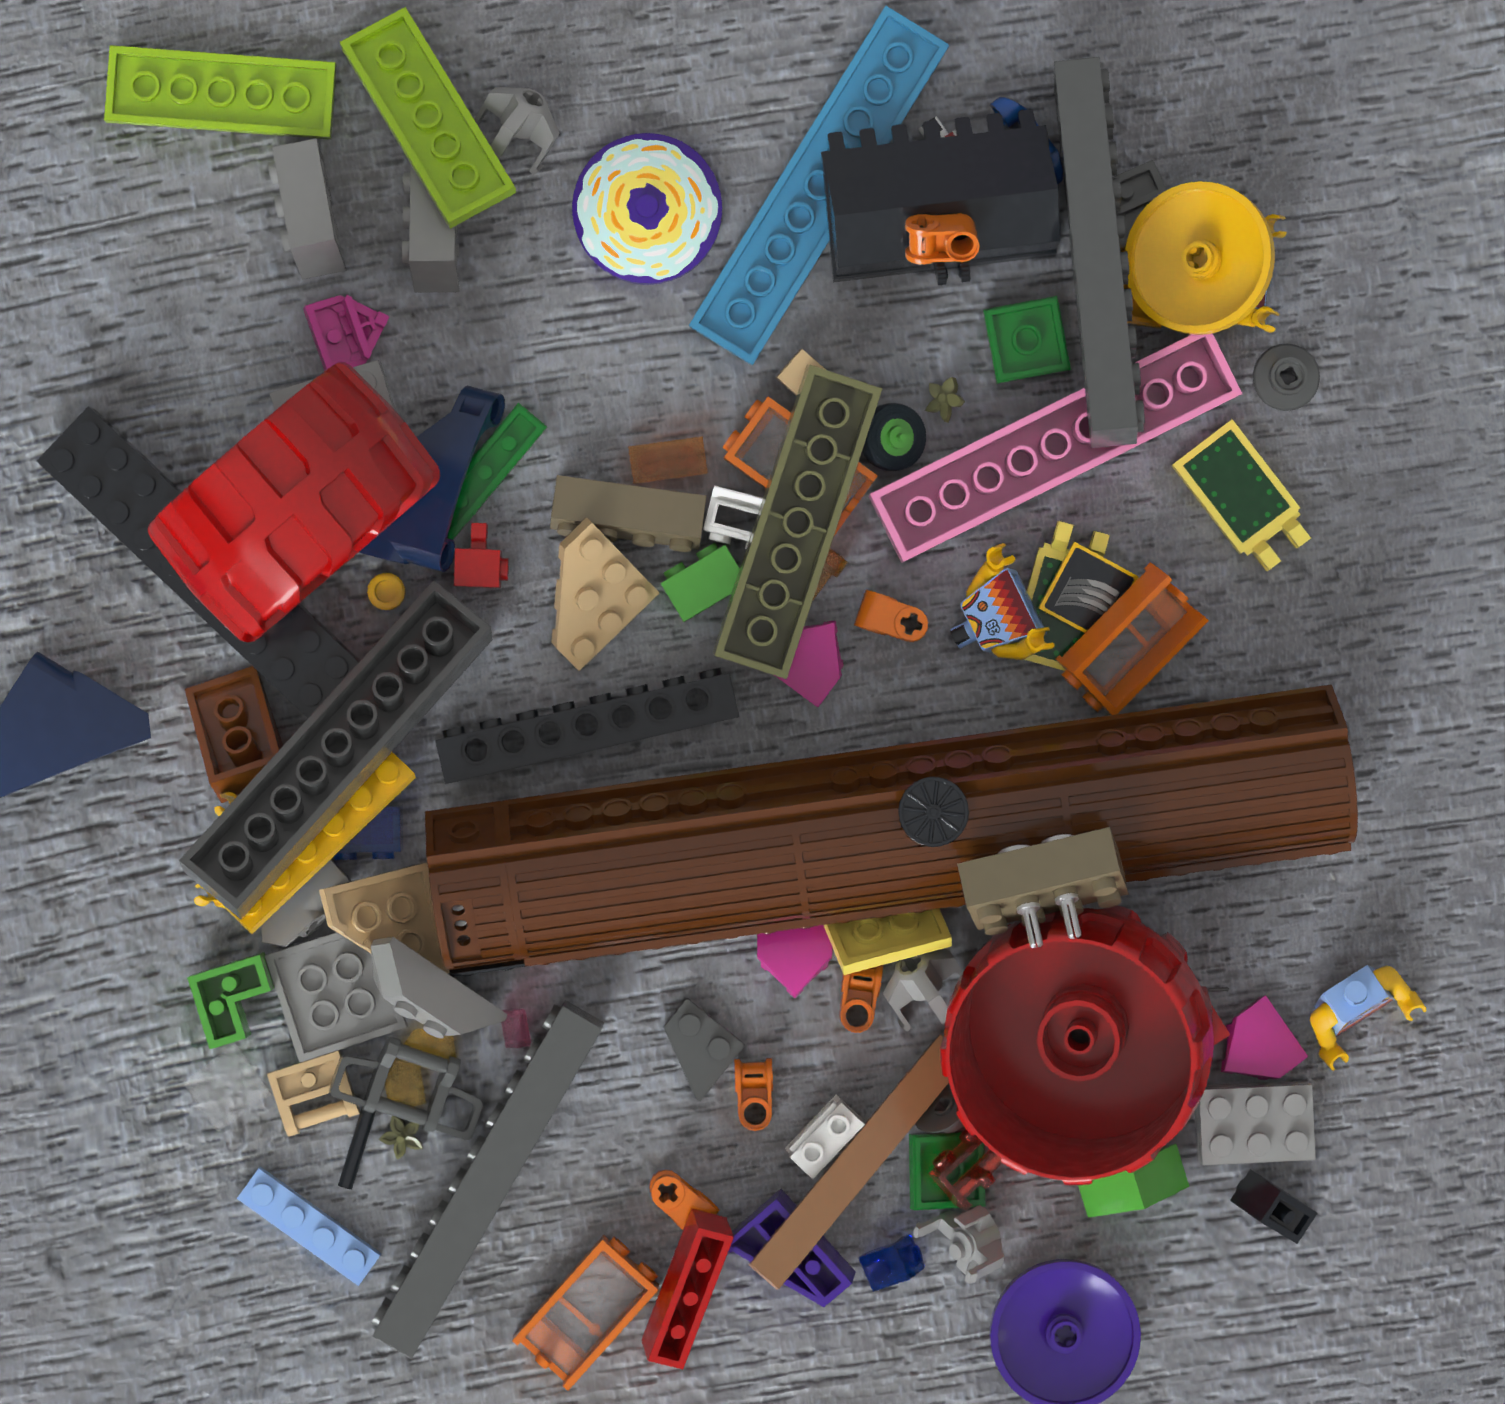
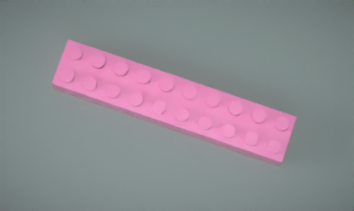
[868,333,1242,563]

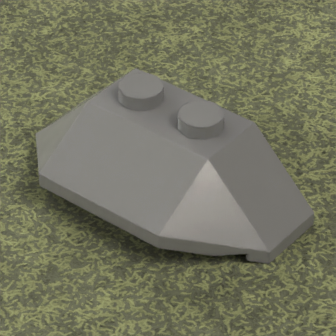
[371,937,508,1038]

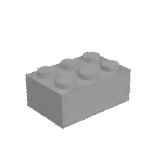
[1195,1080,1316,1165]

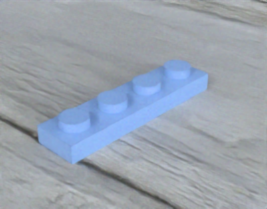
[237,1166,381,1286]

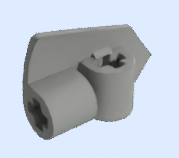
[261,860,351,947]

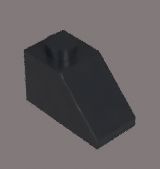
[1230,1169,1318,1244]

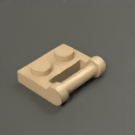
[267,1050,360,1137]

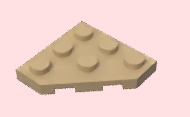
[551,517,660,671]
[319,862,449,974]

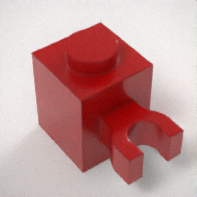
[454,523,509,588]

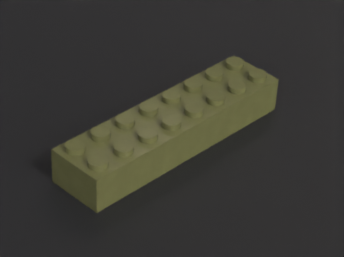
[712,365,882,679]

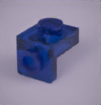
[858,1234,925,1292]

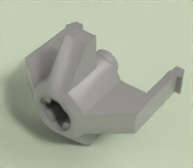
[473,87,560,175]
[883,950,963,1031]
[913,1205,1004,1284]

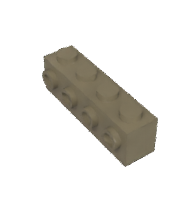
[550,475,707,552]

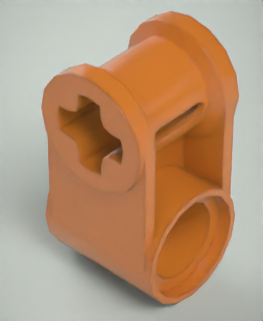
[905,213,980,264]
[854,590,928,642]
[839,965,883,1033]
[734,1058,773,1131]
[649,1170,720,1230]

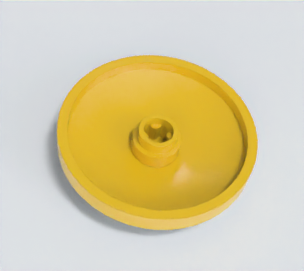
[1125,181,1275,335]

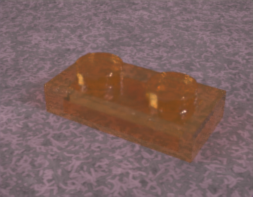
[628,436,708,484]

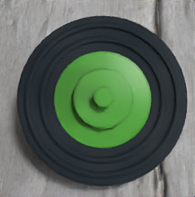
[862,403,926,471]

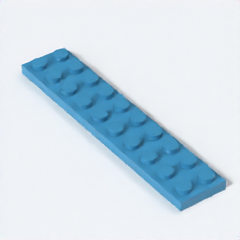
[689,6,949,366]

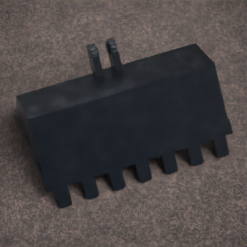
[821,109,1060,285]

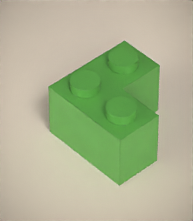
[187,952,275,1049]
[1078,1144,1189,1218]

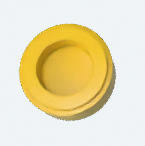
[367,573,406,610]

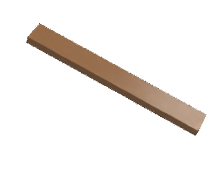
[748,1034,949,1290]

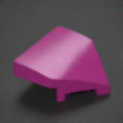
[303,295,390,371]
[774,621,844,707]
[757,925,832,998]
[1221,995,1308,1080]

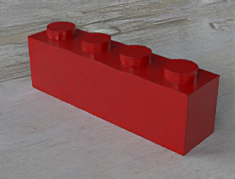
[641,1208,734,1370]

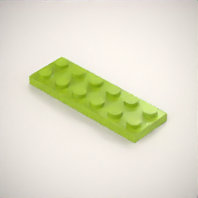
[340,7,516,229]
[104,45,337,139]

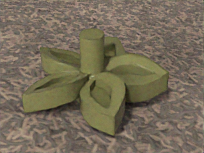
[925,377,965,423]
[379,1116,424,1160]

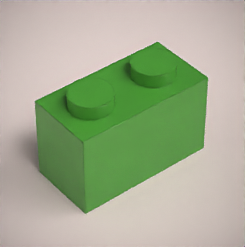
[661,543,740,622]

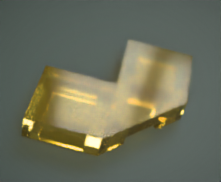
[385,1028,457,1106]

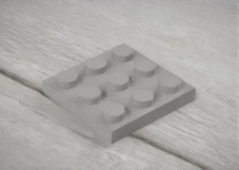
[265,932,408,1063]

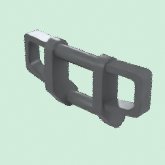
[329,1036,483,1140]

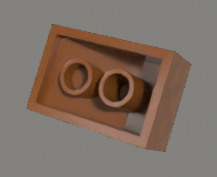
[184,666,283,803]

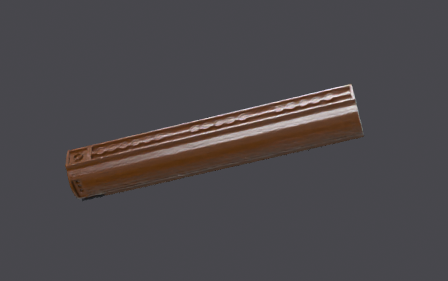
[425,684,1358,977]

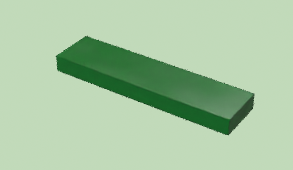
[447,403,548,540]

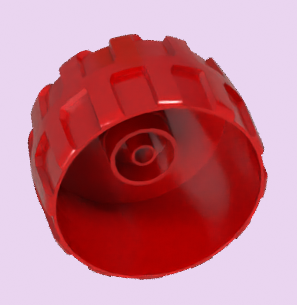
[148,362,440,642]
[940,905,1214,1185]

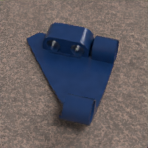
[359,386,505,572]
[0,652,151,798]

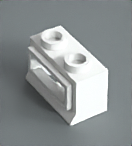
[703,486,763,549]
[785,1094,865,1179]

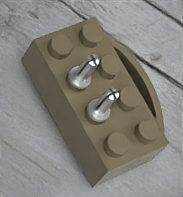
[957,827,1129,948]

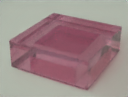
[501,1008,531,1048]

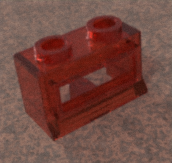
[928,1129,1002,1211]

